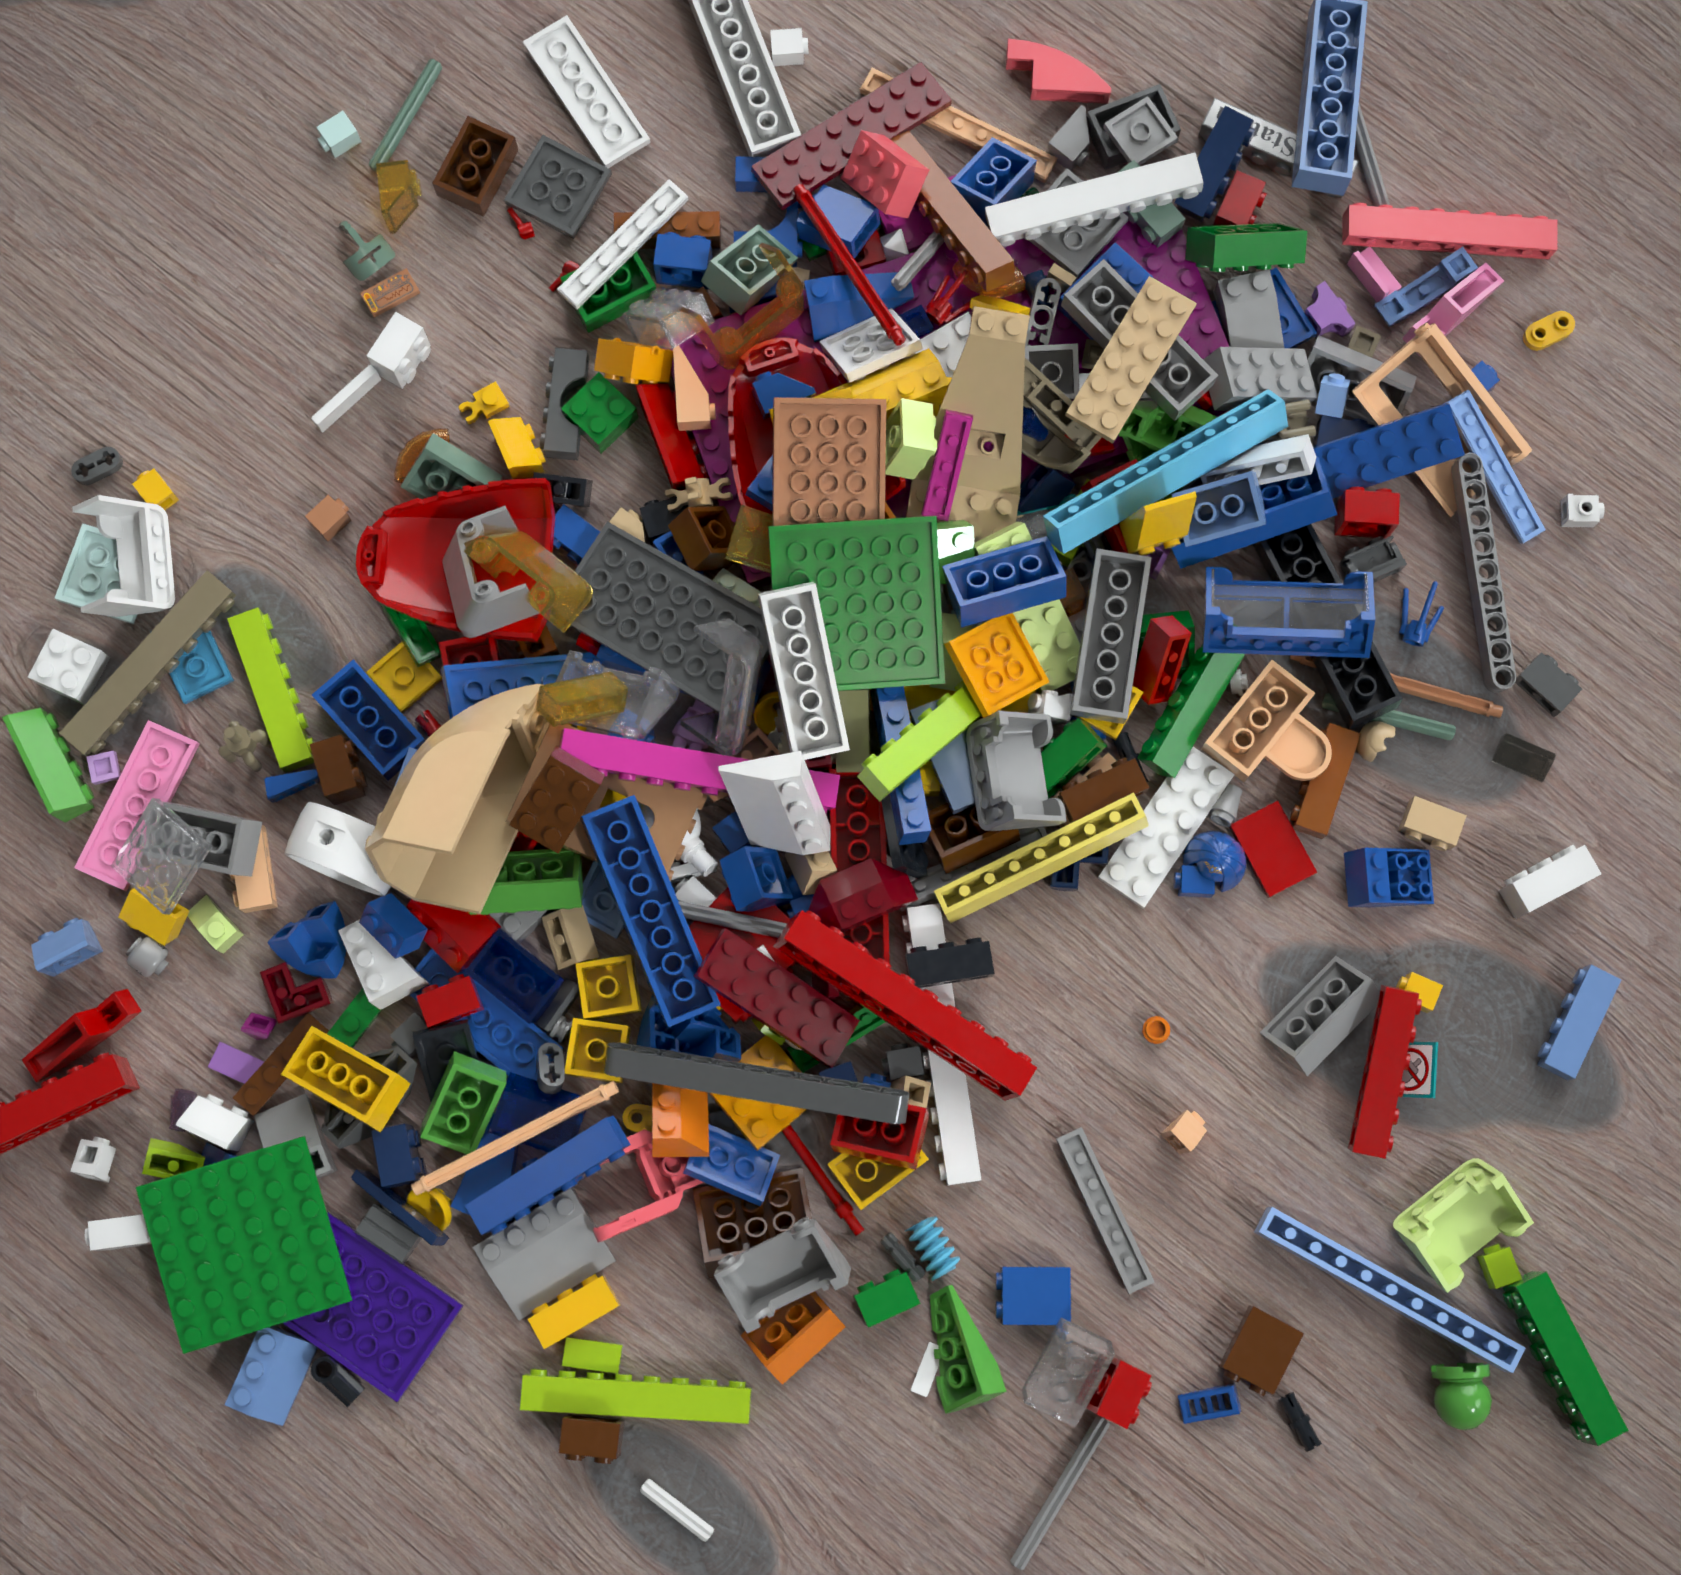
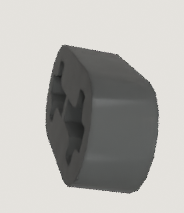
[71,447,123,485]
[536,1043,565,1094]

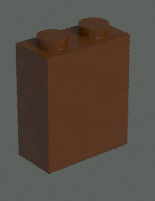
[1219,1305,1304,1397]

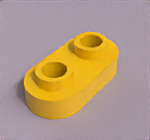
[1523,311,1575,351]
[623,1104,652,1133]

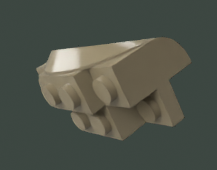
[1022,358,1102,474]

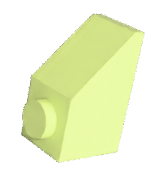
[188,895,244,954]

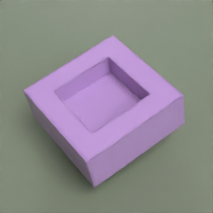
[87,751,121,785]

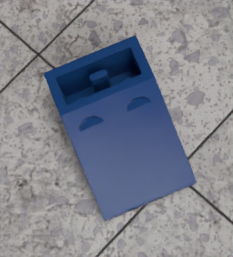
[1344,848,1434,908]

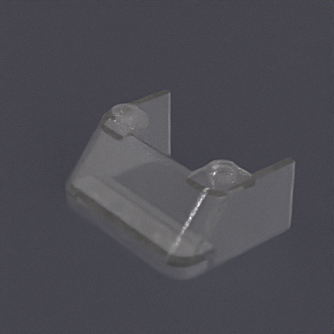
[680,618,763,756]

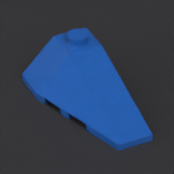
[804,272,914,342]

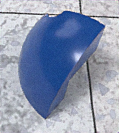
[267,901,346,979]

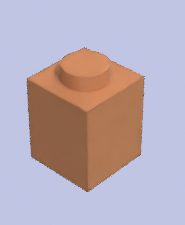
[305,494,351,542]

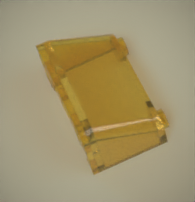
[464,531,593,633]

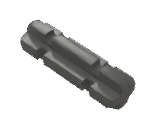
[881,1232,925,1282]

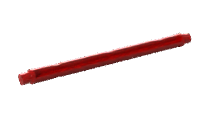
[793,184,906,346]

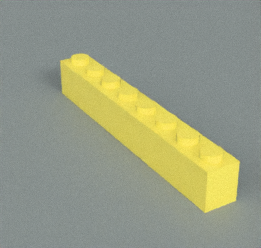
[934,793,1149,923]

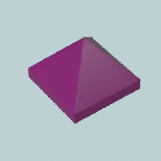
[241,1012,277,1040]

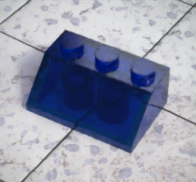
[465,928,564,1024]
[489,1072,586,1152]

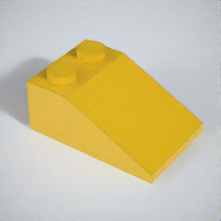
[1119,491,1197,556]

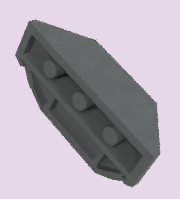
[321,1045,417,1149]

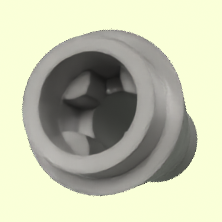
[1210,784,1243,827]

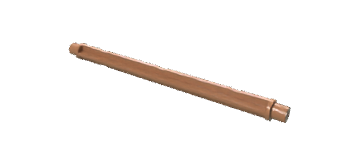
[1290,655,1503,718]

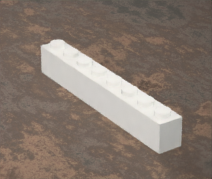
[985,152,1203,247]

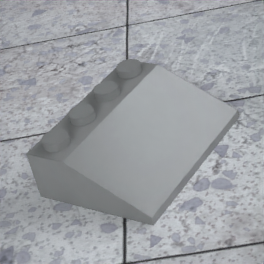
[473,1188,616,1321]

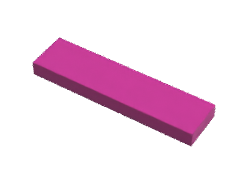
[921,409,973,521]

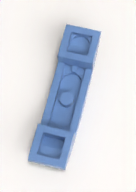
[1374,247,1478,327]

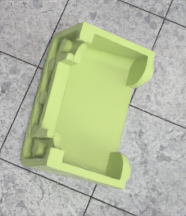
[1393,1158,1534,1293]

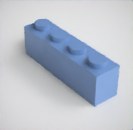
[1538,964,1621,1080]

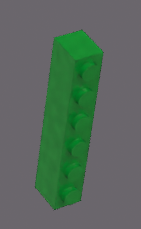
[1138,623,1245,778]

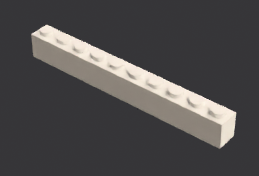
[902,903,981,1186]

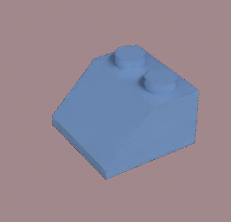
[31,918,103,977]

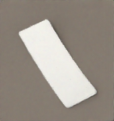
[911,1342,939,1397]

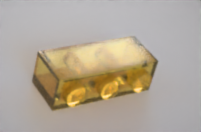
[536,671,628,727]

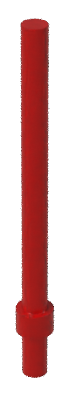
[782,1125,865,1236]

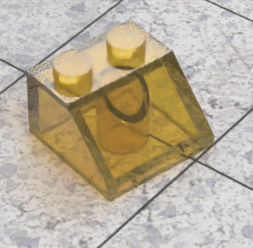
[376,160,422,234]

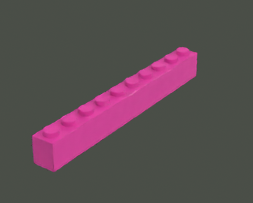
[559,728,840,814]

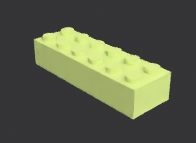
[974,522,1080,694]

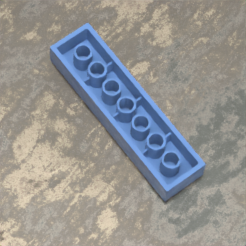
[1291,0,1368,196]

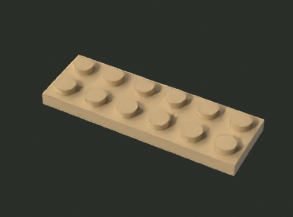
[1065,276,1197,443]

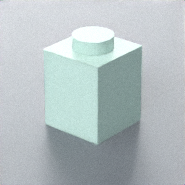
[317,111,362,158]

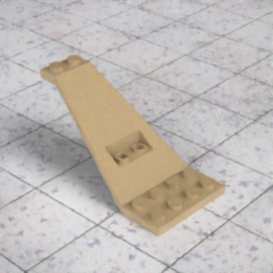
[906,306,1030,543]

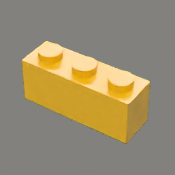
[528,1274,621,1349]

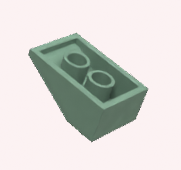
[701,224,798,316]

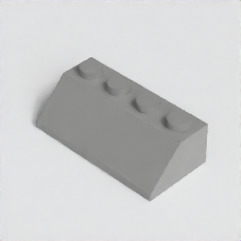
[1307,335,1416,427]
[1260,956,1380,1076]

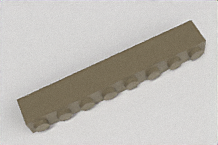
[59,570,236,756]

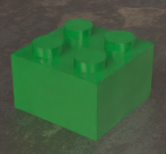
[561,372,639,454]
[854,1269,921,1328]

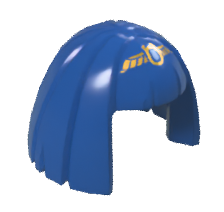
[1183,831,1246,892]

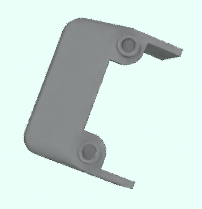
[442,506,541,638]

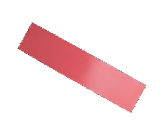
[1006,39,1111,104]

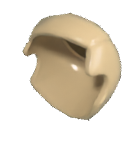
[1357,721,1395,762]

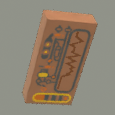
[360,268,420,318]

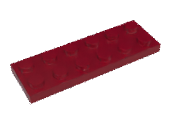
[694,928,860,1068]

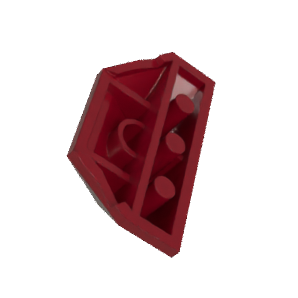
[808,859,918,933]

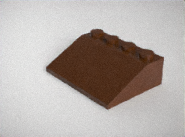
[693,1168,812,1279]

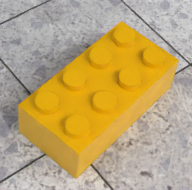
[281,1026,411,1133]

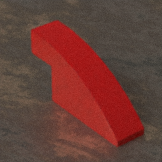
[22,989,142,1083]

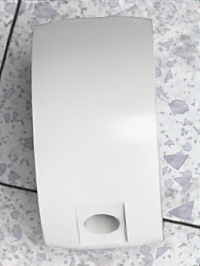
[285,802,391,896]

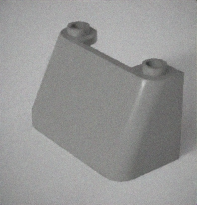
[966,711,1067,831]
[714,1217,851,1333]

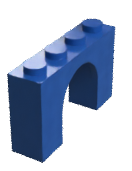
[734,156,803,267]

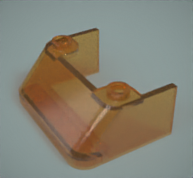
[680,242,804,370]

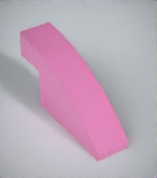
[1402,263,1504,357]

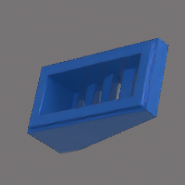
[264,769,320,803]
[1178,1383,1241,1424]

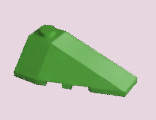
[930,1285,1007,1414]

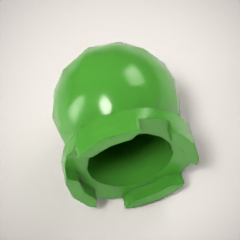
[1431,1363,1492,1430]

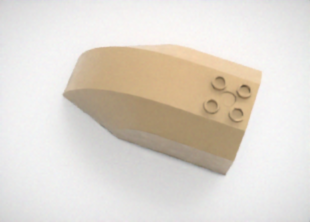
[365,684,556,914]

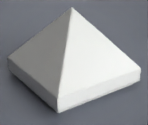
[880,229,909,262]

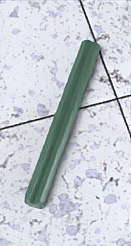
[369,59,442,173]
[1322,693,1456,740]

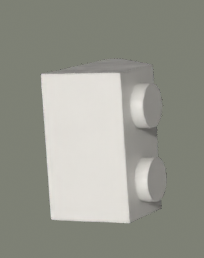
[176,1094,254,1151]

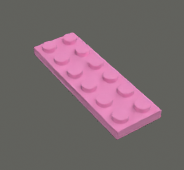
[74,720,199,891]

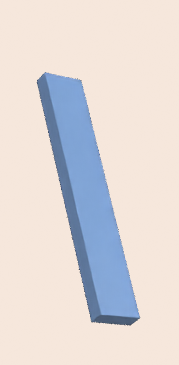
[1444,390,1546,544]

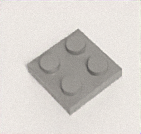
[1103,96,1178,165]

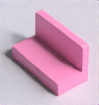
[1347,247,1402,302]

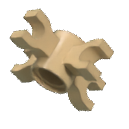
[665,477,733,512]

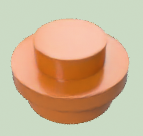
[1142,1016,1170,1044]

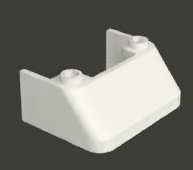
[72,495,175,617]

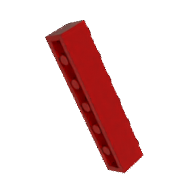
[1348,985,1422,1159]

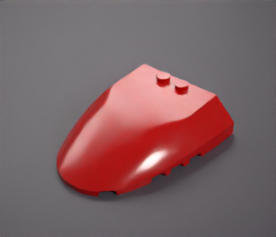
[728,338,906,540]
[356,478,555,642]

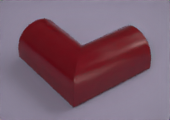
[260,962,333,1024]

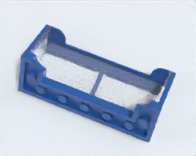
[1203,567,1375,658]

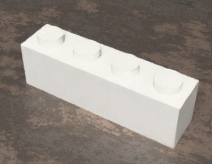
[1200,434,1316,485]

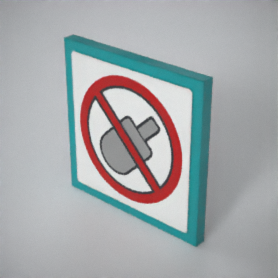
[1402,1042,1438,1099]

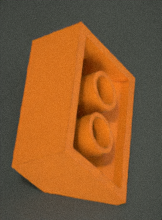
[652,1083,709,1157]
[740,1291,846,1385]

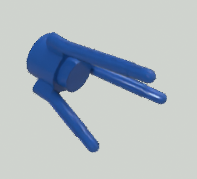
[1399,581,1444,647]

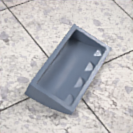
[910,695,976,814]

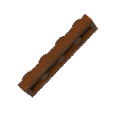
[232,1013,329,1116]

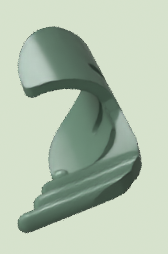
[339,221,395,281]

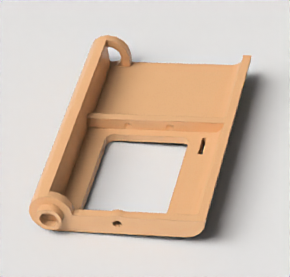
[1352,322,1532,517]

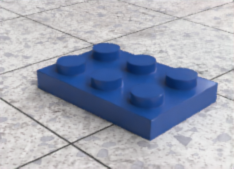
[683,1124,780,1206]

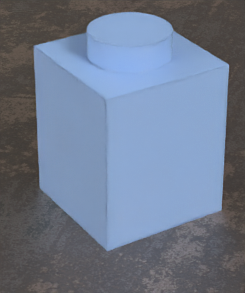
[1315,373,1351,418]

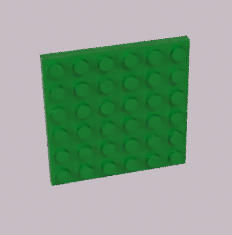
[768,516,945,691]
[136,1136,353,1354]

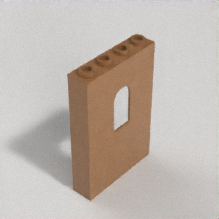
[505,718,707,881]

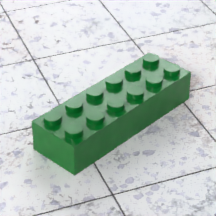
[1503,1271,1629,1446]

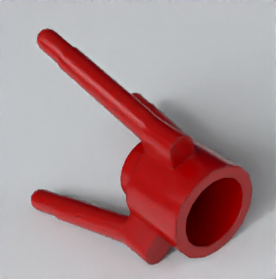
[925,270,989,326]

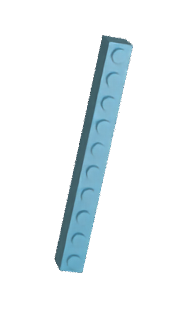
[1043,389,1288,554]

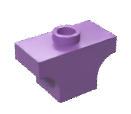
[1305,281,1355,338]

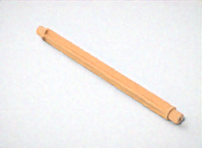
[411,1081,619,1195]

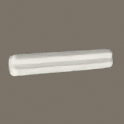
[640,1479,714,1542]

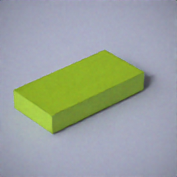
[562,1337,623,1374]

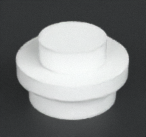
[1230,669,1248,696]

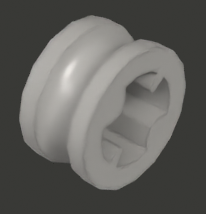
[549,1016,572,1044]

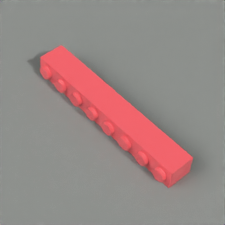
[1342,203,1557,260]

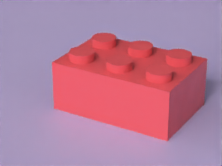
[841,130,929,218]

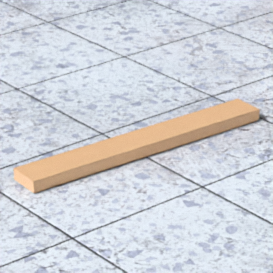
[860,68,1057,183]

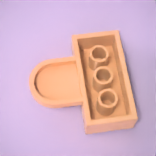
[1201,660,1332,782]

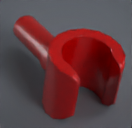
[507,207,535,240]
[549,261,580,292]

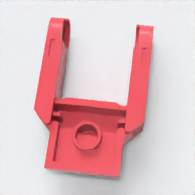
[592,1130,704,1243]

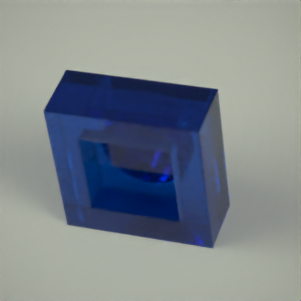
[899,304,934,338]

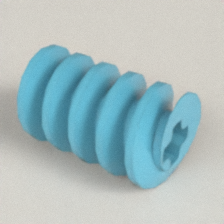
[905,1216,960,1281]

